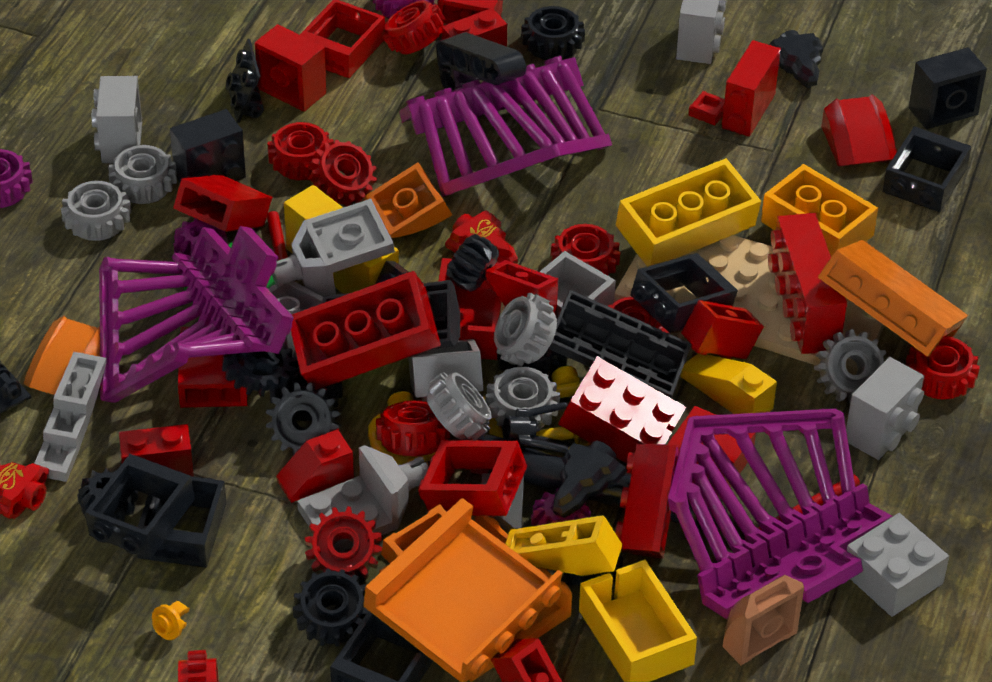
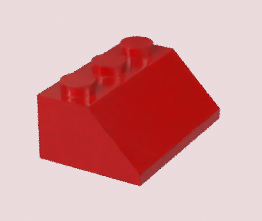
[615,444,679,559]

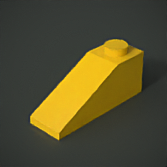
[680,353,777,414]
[505,515,622,576]

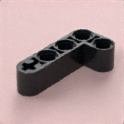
[436,32,526,92]

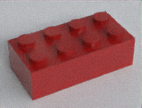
[768,213,847,354]
[291,271,441,390]

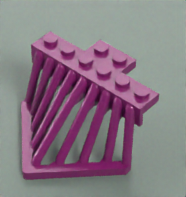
[399,56,612,197]
[99,226,294,403]
[668,409,893,619]

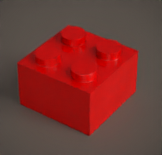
[255,24,327,112]

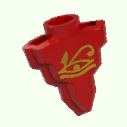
[445,210,518,264]
[0,462,49,519]

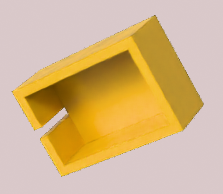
[579,560,697,682]

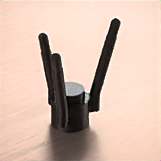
[503,402,571,454]

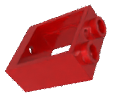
[300,0,385,78]
[419,440,527,516]

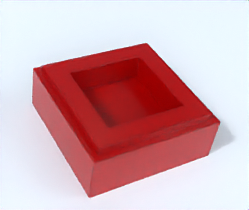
[688,91,725,126]

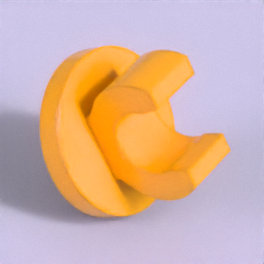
[152,601,190,640]

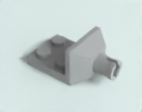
[272,199,395,296]
[297,445,429,553]

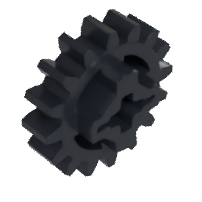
[222,343,297,397]

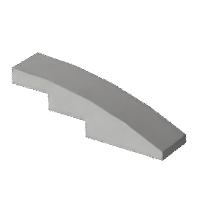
[34,352,106,482]

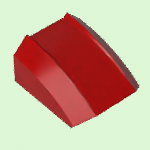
[821,94,897,166]

